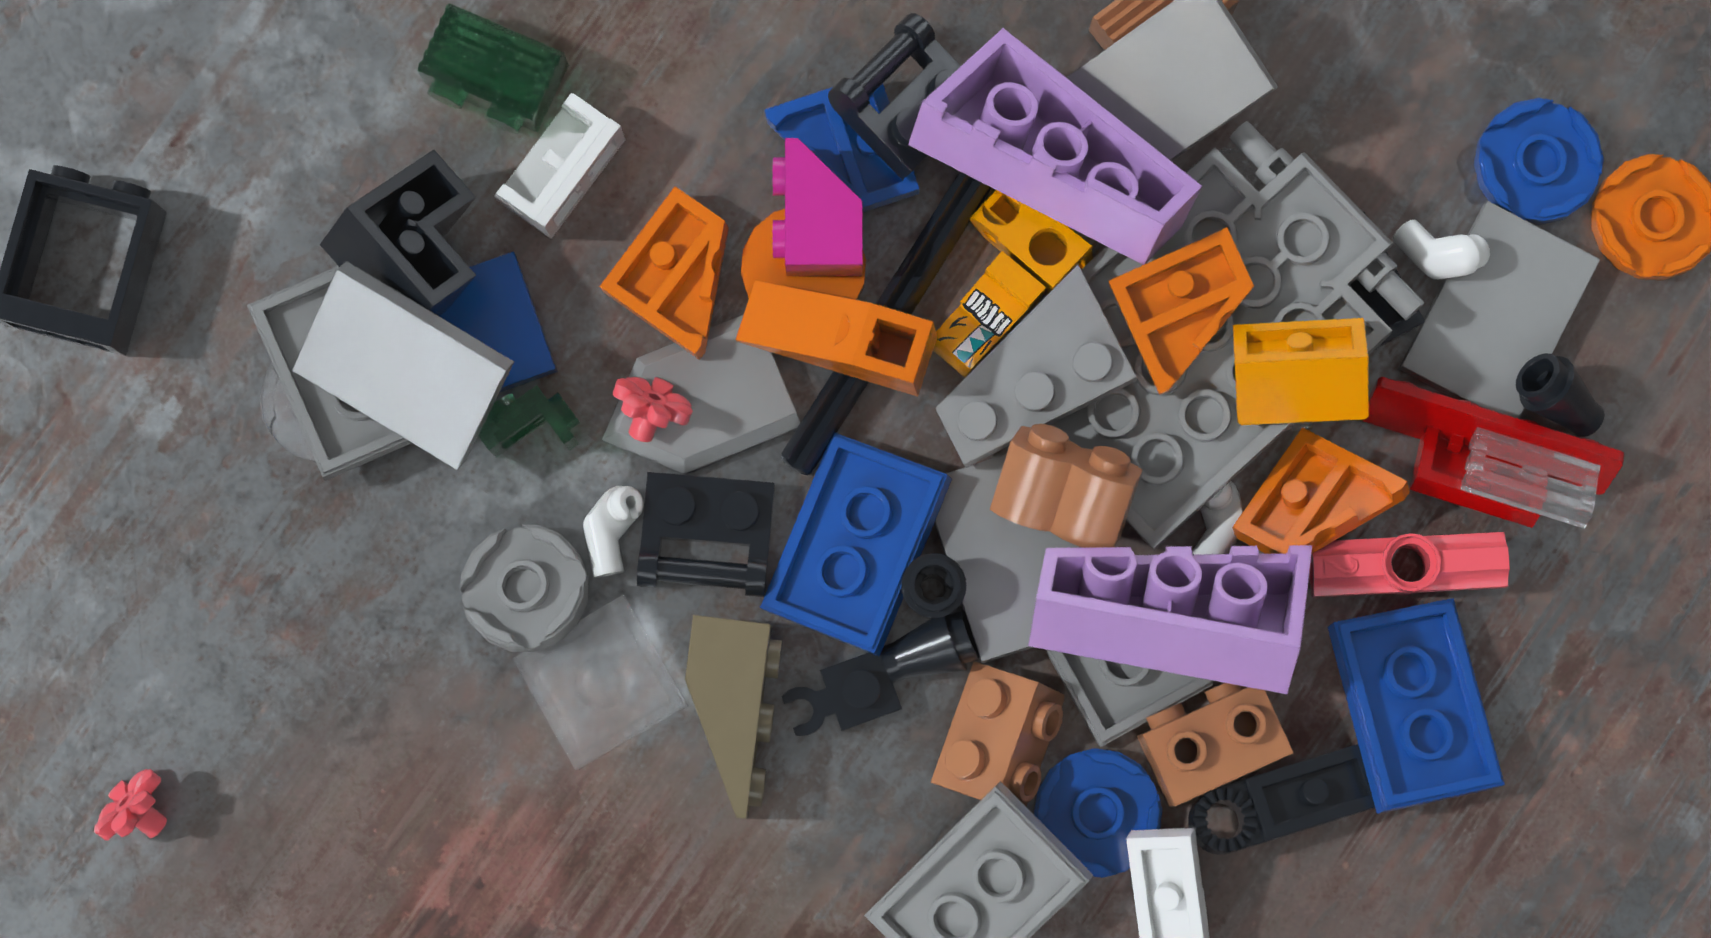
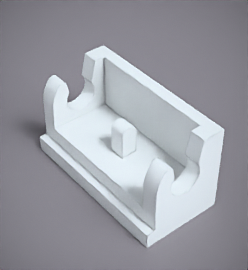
[494,93,625,239]

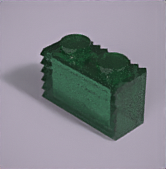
[417,3,569,134]

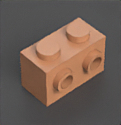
[1137,683,1294,806]

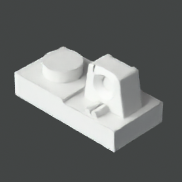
[1126,828,1210,938]

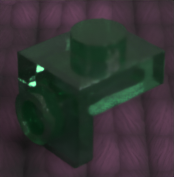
[478,385,580,458]

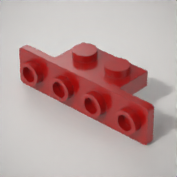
[1361,377,1625,528]

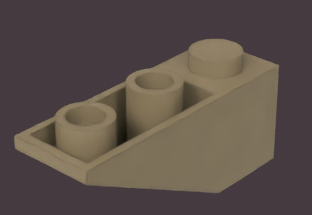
[685,615,782,819]

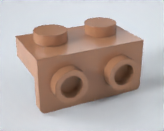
[931,661,1064,807]

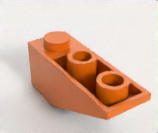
[735,280,937,397]

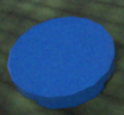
[1474,98,1604,225]
[1033,748,1163,878]

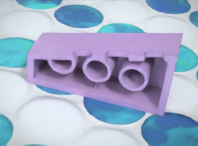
[908,28,1202,265]
[1028,545,1312,694]

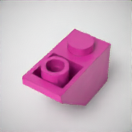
[772,138,863,276]

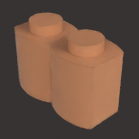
[990,424,1143,548]

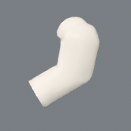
[1393,219,1490,280]
[583,486,644,578]

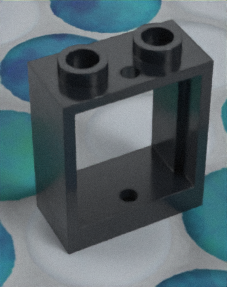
[0,165,167,356]

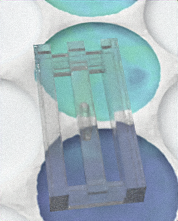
[1460,427,1601,528]

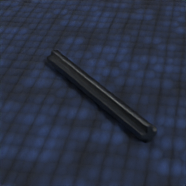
[781,172,992,475]

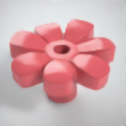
[612,377,693,442]
[94,769,167,841]

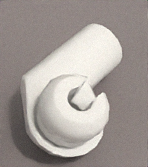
[1192,481,1244,554]

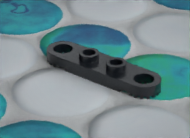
[1188,744,1375,855]

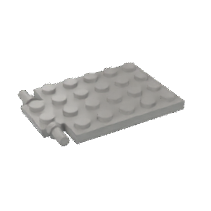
[1051,121,1424,551]

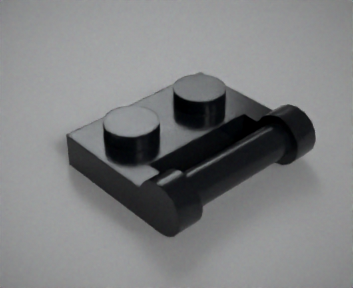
[828,13,961,180]
[637,472,775,597]

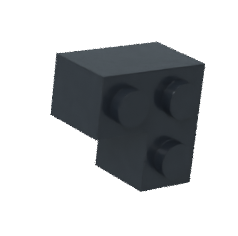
[320,150,476,316]

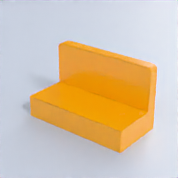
[1233,318,1369,425]

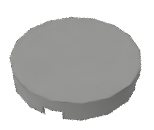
[460,525,589,652]

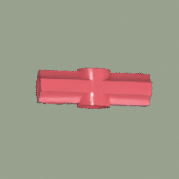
[1309,532,1510,598]

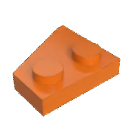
[1232,427,1410,554]

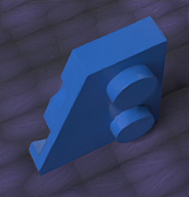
[764,84,920,213]

